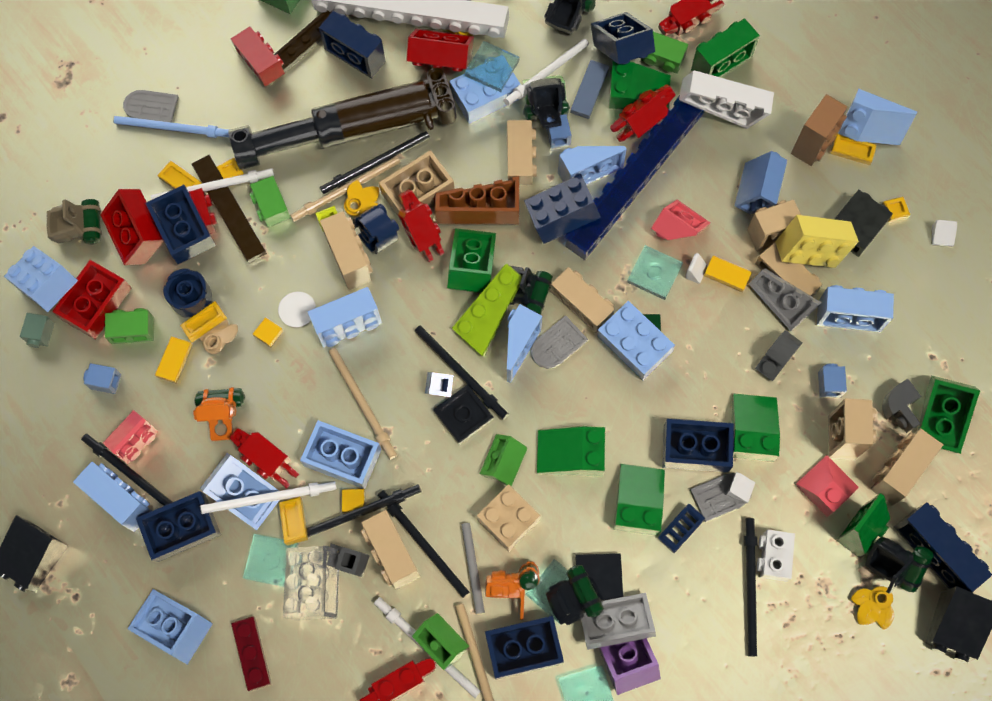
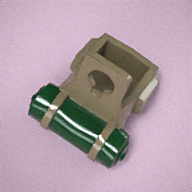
[46,199,102,244]

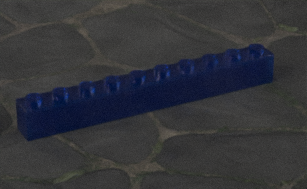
[565,95,705,260]

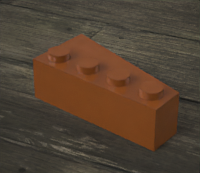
[435,176,519,225]

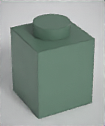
[20,313,55,348]

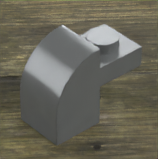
[755,330,803,381]
[882,379,921,433]
[324,544,370,577]

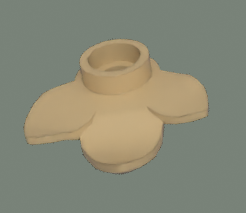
[199,319,238,354]

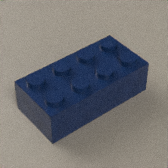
[894,502,992,593]

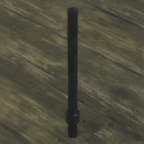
[320,131,430,194]
[415,325,509,420]
[81,434,173,506]
[307,484,422,537]
[377,490,470,598]
[743,518,757,657]

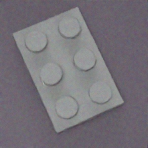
[581,593,656,650]

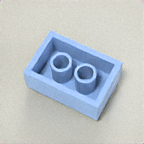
[449,55,520,124]
[4,246,78,312]
[817,285,894,332]
[307,287,382,348]
[597,301,675,380]
[300,420,382,490]
[73,462,152,532]

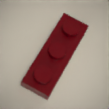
[231,616,272,692]

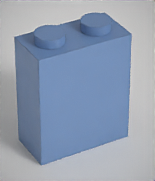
[734,151,787,215]

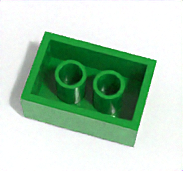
[691,18,760,77]

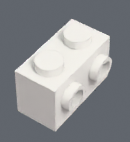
[757,530,795,582]

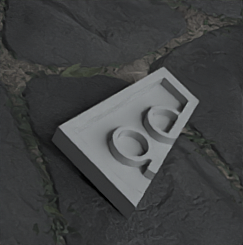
[749,269,822,331]

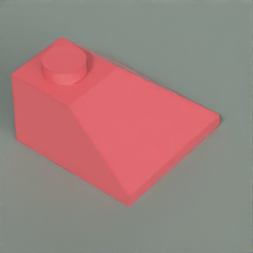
[651,200,711,240]
[795,455,859,517]

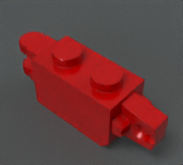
[658,0,725,36]
[610,84,676,142]
[398,189,444,262]
[230,428,299,489]
[359,658,437,701]

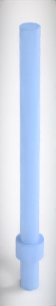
[114,116,229,138]

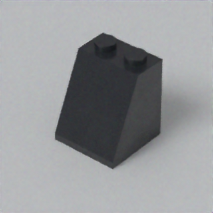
[0,515,68,592]
[925,586,992,664]

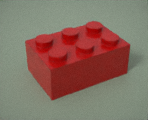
[406,28,474,71]
[100,189,164,265]
[52,260,132,340]

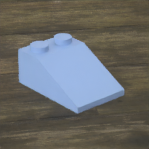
[838,89,917,145]
[558,146,627,185]
[507,304,542,383]
[200,453,279,530]
[128,589,213,665]

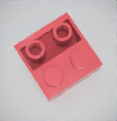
[103,410,158,464]

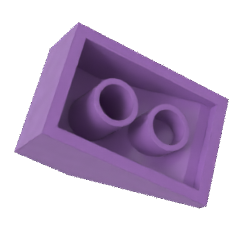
[599,638,661,695]

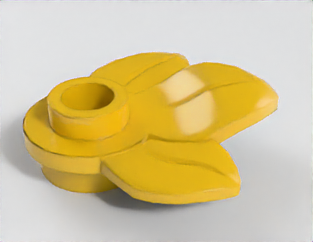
[344,180,379,216]
[851,586,894,630]

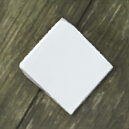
[932,220,957,247]
[685,253,707,284]
[727,472,755,503]

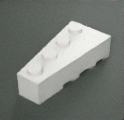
[679,70,774,129]

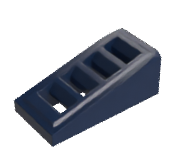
[657,503,705,553]

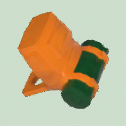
[193,387,245,441]
[485,561,540,620]

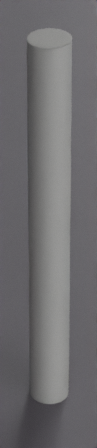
[461,523,485,614]

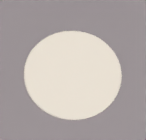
[278,292,316,327]

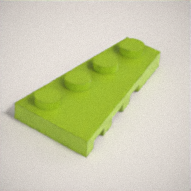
[452,263,522,357]

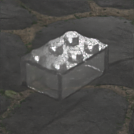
[283,546,340,620]

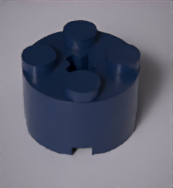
[353,204,399,254]
[163,268,212,318]

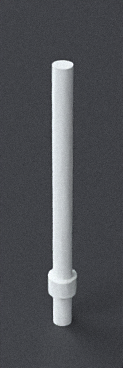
[504,39,589,106]
[151,168,275,200]
[200,481,336,514]
[374,597,481,698]

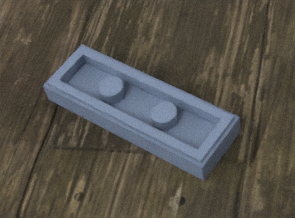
[570,60,609,119]

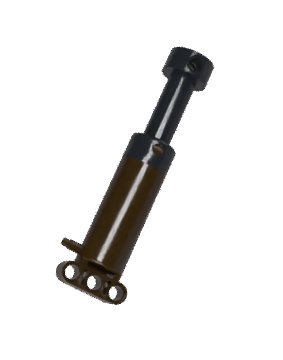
[228,68,457,170]

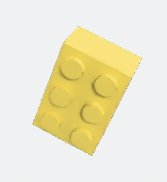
[775,215,859,268]

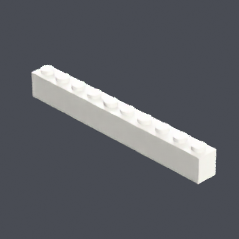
[311,0,509,38]

